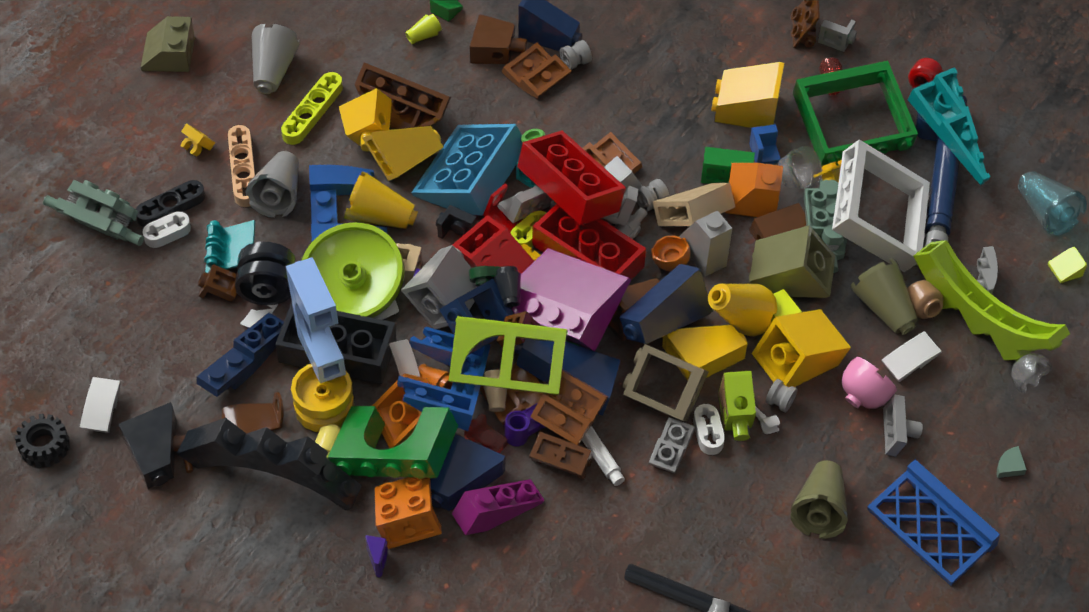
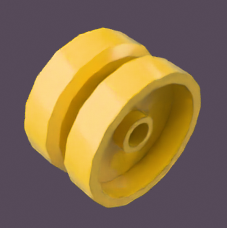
[291,364,354,432]

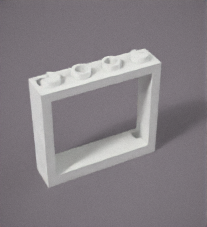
[832,140,930,272]

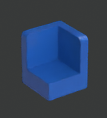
[749,124,780,164]

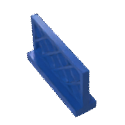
[867,459,1000,586]

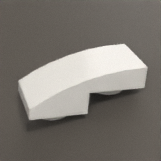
[882,331,942,382]
[80,377,121,433]

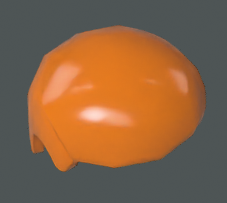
[651,235,691,271]

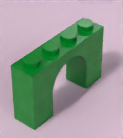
[328,406,459,479]

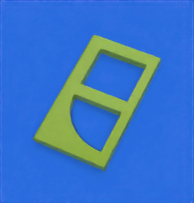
[449,316,568,395]

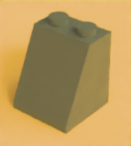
[749,225,836,298]

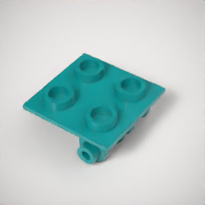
[204,220,255,273]

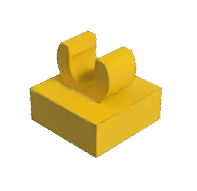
[181,123,216,157]

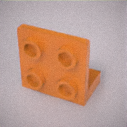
[375,477,442,549]

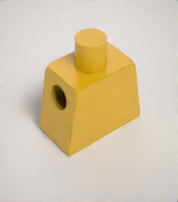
[339,88,392,152]

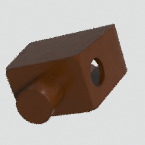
[470,14,527,64]

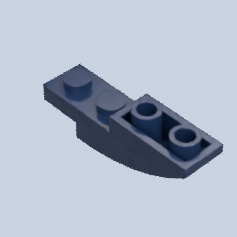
[197,313,284,397]

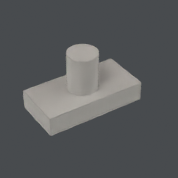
[883,394,923,457]

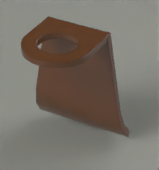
[222,392,284,433]

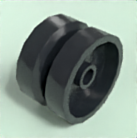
[235,242,296,305]

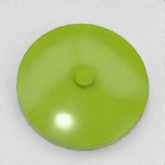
[302,222,404,318]

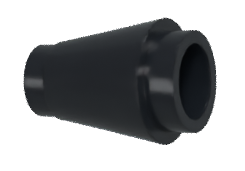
[494,266,521,308]

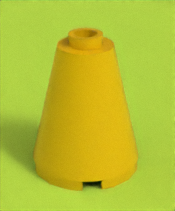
[344,171,418,229]
[708,284,777,337]

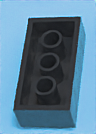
[275,303,397,384]

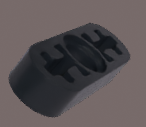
[136,180,205,227]

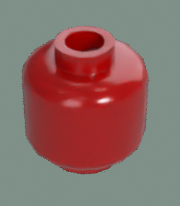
[908,58,943,89]

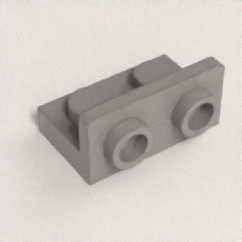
[498,185,552,223]

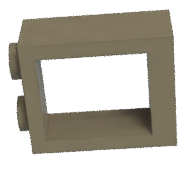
[623,344,709,421]

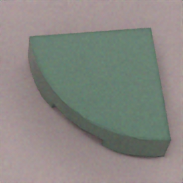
[997,446,1026,478]

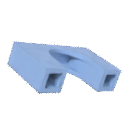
[286,257,346,383]

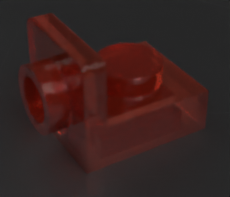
[464,413,508,453]

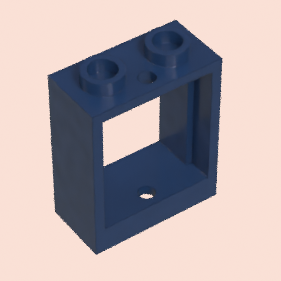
[439,279,514,355]

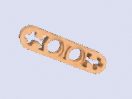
[228,125,255,207]

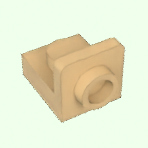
[396,243,422,285]

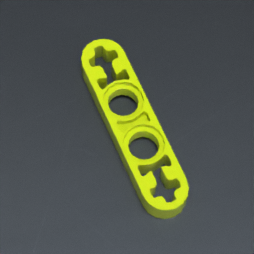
[281,72,343,145]

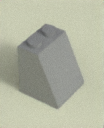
[401,245,477,329]

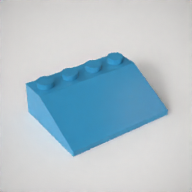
[411,124,522,215]

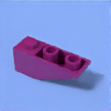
[452,479,545,535]

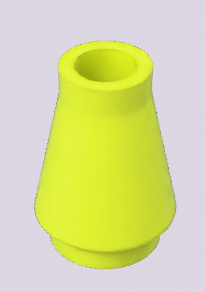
[405,14,442,44]

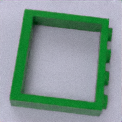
[792,61,918,166]

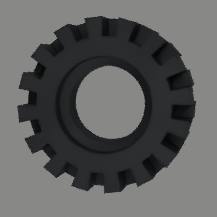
[15,414,70,468]

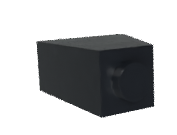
[119,402,177,489]

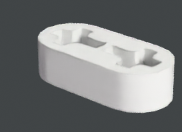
[143,212,191,248]
[693,404,724,455]

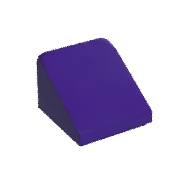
[365,535,388,577]

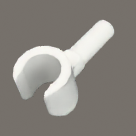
[755,406,780,434]

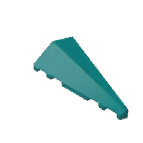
[908,67,990,185]

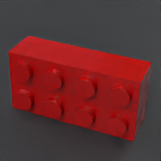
[517,130,626,225]
[532,204,646,280]

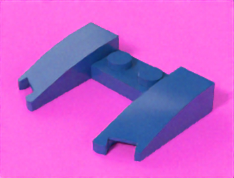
[309,165,388,242]
[397,327,491,431]

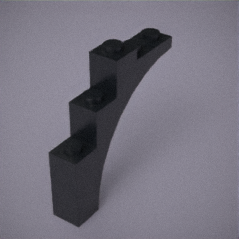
[177,418,362,510]

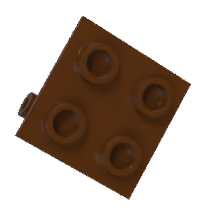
[791,0,820,48]

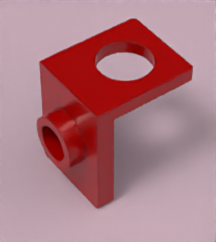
[483,184,523,233]

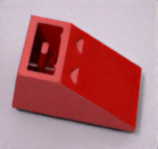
[452,215,534,274]

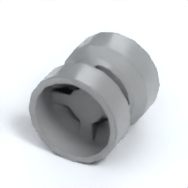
[560,40,592,70]
[637,179,669,212]

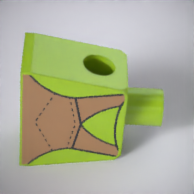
[718,371,756,441]

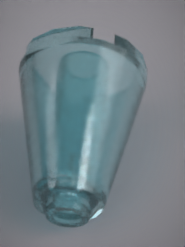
[1018,171,1087,236]

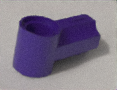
[504,403,545,446]

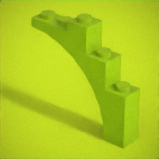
[913,240,1070,361]

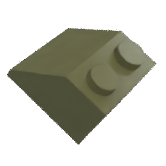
[141,16,195,72]

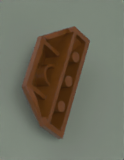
[355,62,451,129]

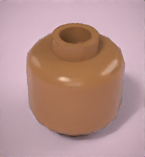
[907,280,944,319]

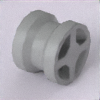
[765,379,798,413]

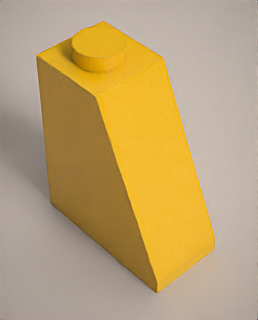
[362,126,443,181]
[662,325,748,381]

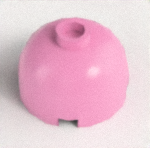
[842,357,897,409]

